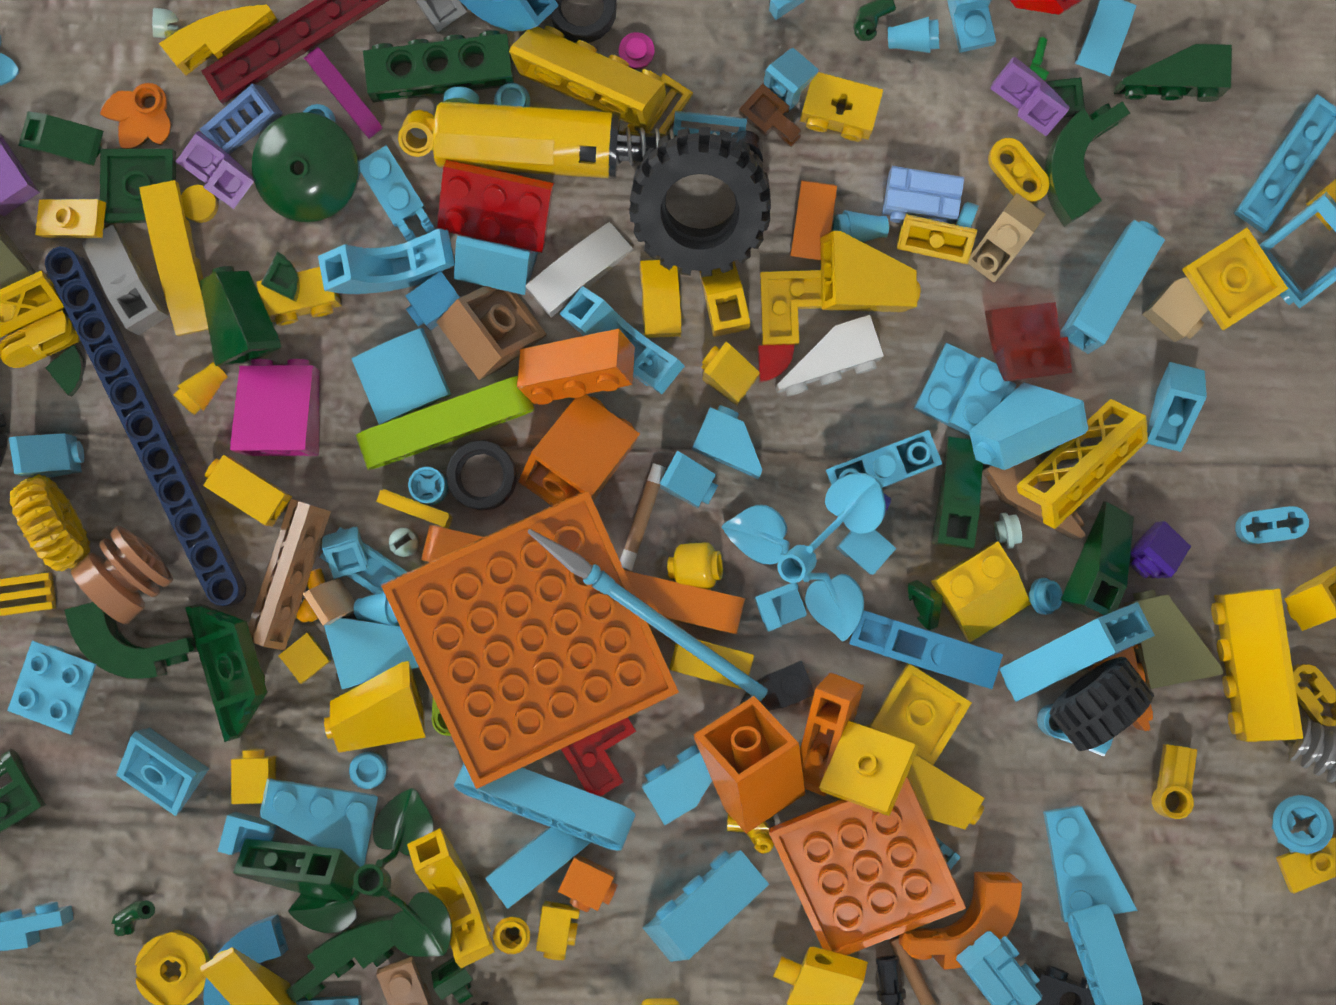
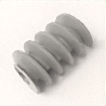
[1288,716,1336,783]

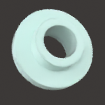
[994,512,1022,549]

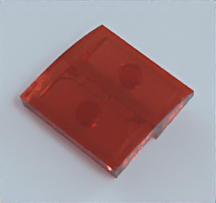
[985,302,1072,382]

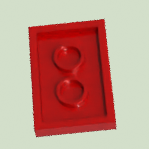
[437,160,554,253]

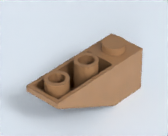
[982,455,1086,540]

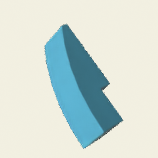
[485,827,591,909]

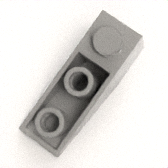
[82,224,169,335]

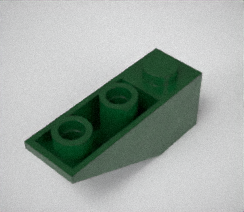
[1114,44,1232,102]
[931,436,983,550]
[1060,501,1134,617]

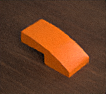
[790,180,837,260]

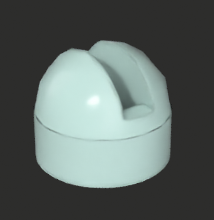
[152,8,179,38]
[389,528,419,557]

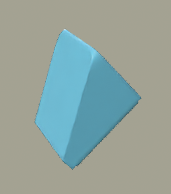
[322,527,369,579]

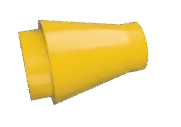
[173,362,228,415]
[493,917,530,954]

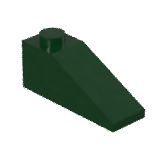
[233,838,360,902]

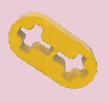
[1292,664,1336,727]

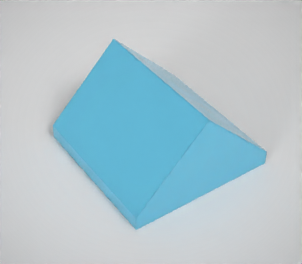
[454,236,538,295]
[116,728,209,816]

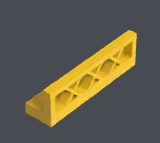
[0,270,64,338]
[1017,399,1148,529]

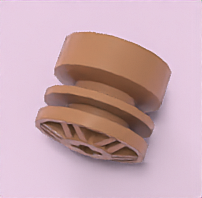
[71,526,173,624]

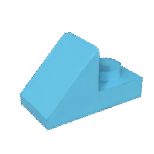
[947,0,996,53]
[763,48,819,112]

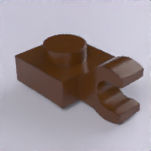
[739,83,801,147]

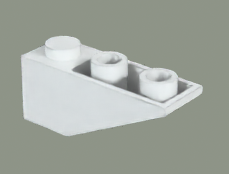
[775,315,884,396]

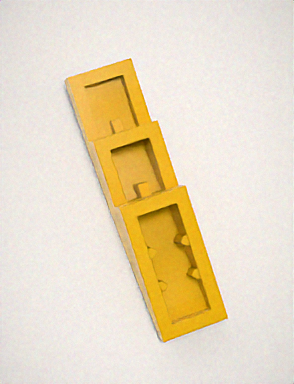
[139,180,208,336]

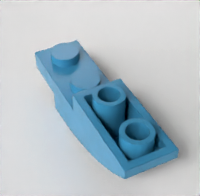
[849,610,1003,689]

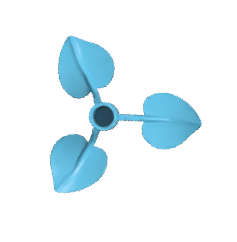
[722,473,886,642]

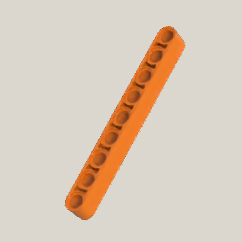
[421,524,745,634]

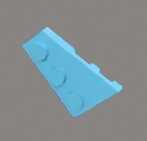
[1043,805,1138,923]

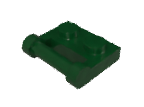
[0,749,46,833]

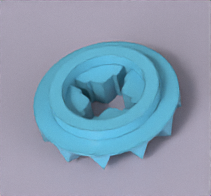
[1272,795,1334,855]

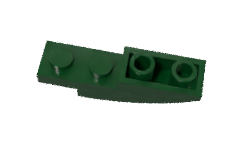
[286,914,395,1003]

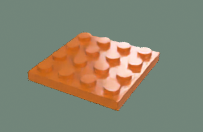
[769,775,966,955]

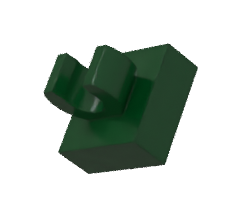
[431,957,473,1004]

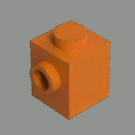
[558,854,618,912]

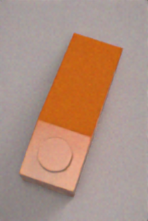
[800,672,864,797]

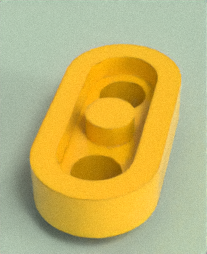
[988,138,1049,204]

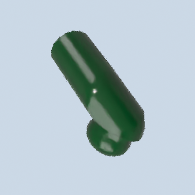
[111,900,155,937]

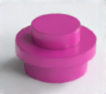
[619,32,655,69]

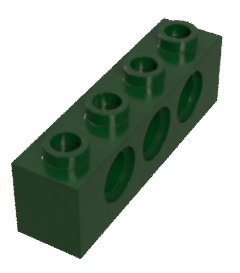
[363,30,514,103]

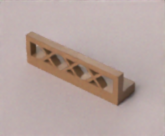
[248,499,331,651]

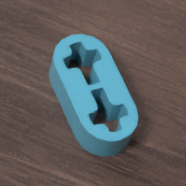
[1235,506,1309,544]

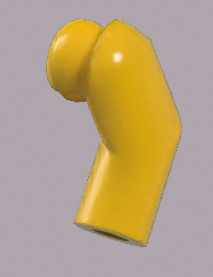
[727,814,774,853]

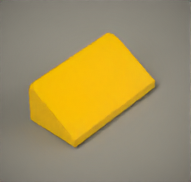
[897,214,977,264]

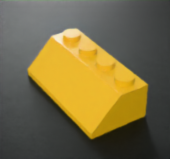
[509,26,666,132]
[1211,589,1303,742]

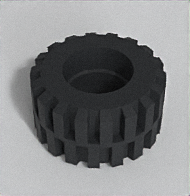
[1049,657,1154,751]

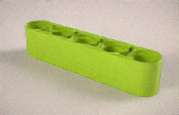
[355,376,535,470]

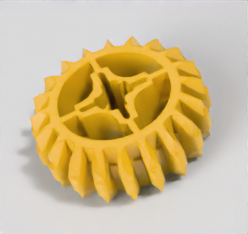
[10,474,90,572]

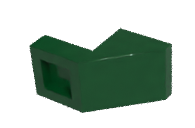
[18,111,104,166]

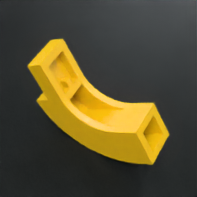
[407,828,495,968]

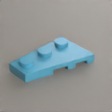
[259,778,378,867]

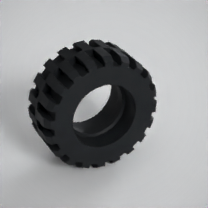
[629,127,771,277]

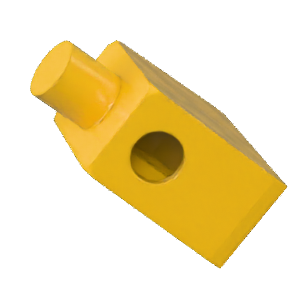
[773,946,868,1005]

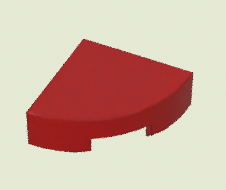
[758,344,795,383]

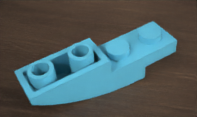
[0,902,74,951]

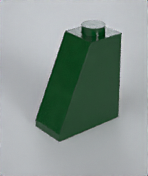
[200,266,281,366]

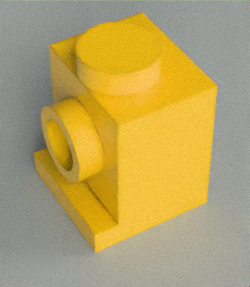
[536,901,580,960]

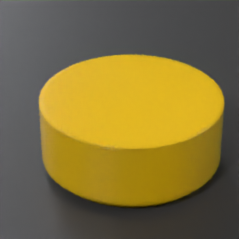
[181,185,219,223]

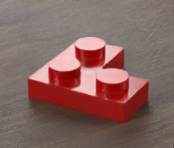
[561,717,637,797]

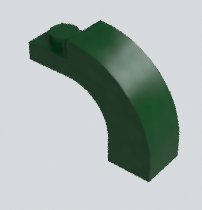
[1045,101,1130,227]
[64,602,198,679]

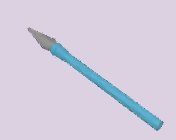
[528,529,768,701]

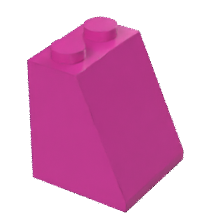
[230,359,320,456]

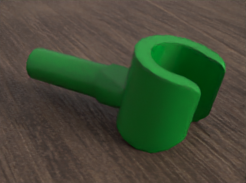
[1029,37,1049,81]

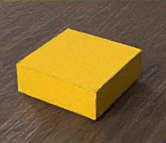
[278,632,331,684]

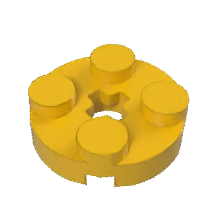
[135,930,211,1005]

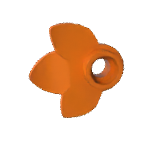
[100,83,171,149]

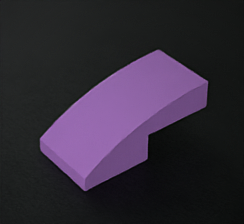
[990,57,1069,136]
[176,131,255,209]

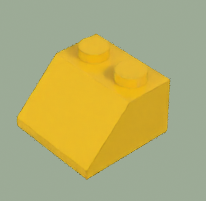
[930,541,1031,643]

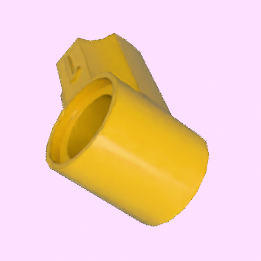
[1151,744,1197,819]

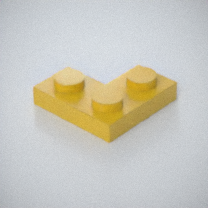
[760,270,822,345]

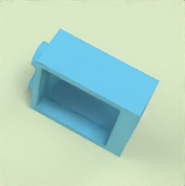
[1260,192,1336,309]

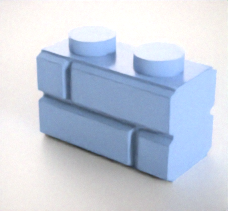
[882,166,964,224]

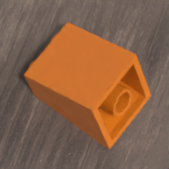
[518,394,640,506]
[693,696,805,834]

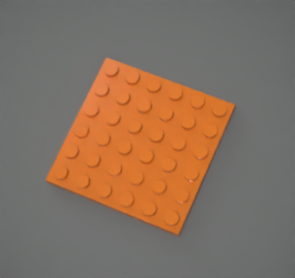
[381,491,679,789]

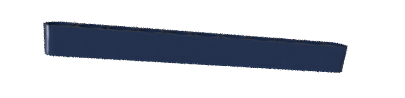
[44,246,246,606]

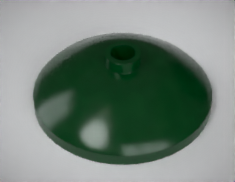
[252,112,360,222]

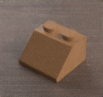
[436,286,547,380]

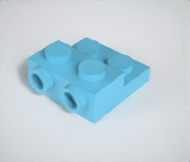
[914,343,1016,436]

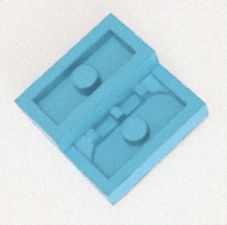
[351,328,451,425]

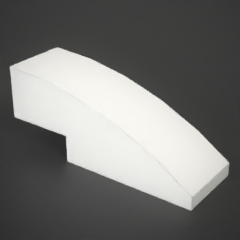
[525,222,633,317]

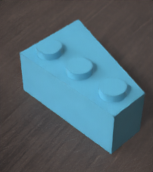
[643,850,769,962]

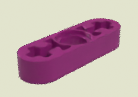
[304,47,383,139]

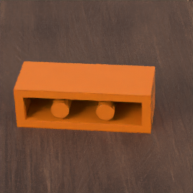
[517,329,635,404]

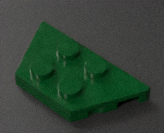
[185,604,268,742]

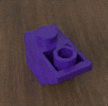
[1130,521,1191,579]

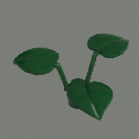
[288,788,452,957]

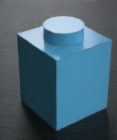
[405,271,460,331]

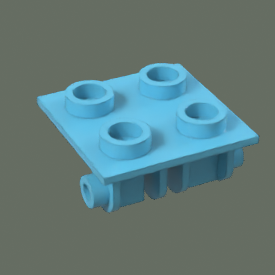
[7,641,97,735]

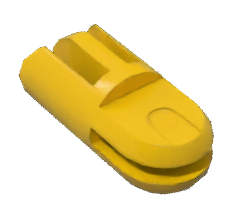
[0,310,80,368]

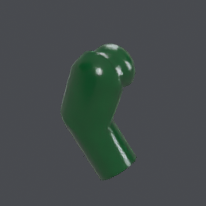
[853,0,896,41]

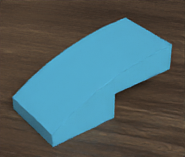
[1076,0,1137,76]

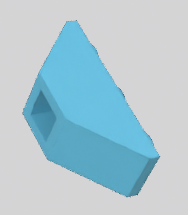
[826,430,942,488]

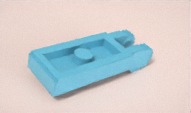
[359,145,436,242]

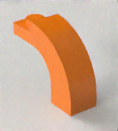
[899,872,1022,970]

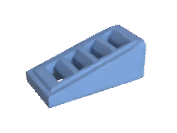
[200,84,283,154]

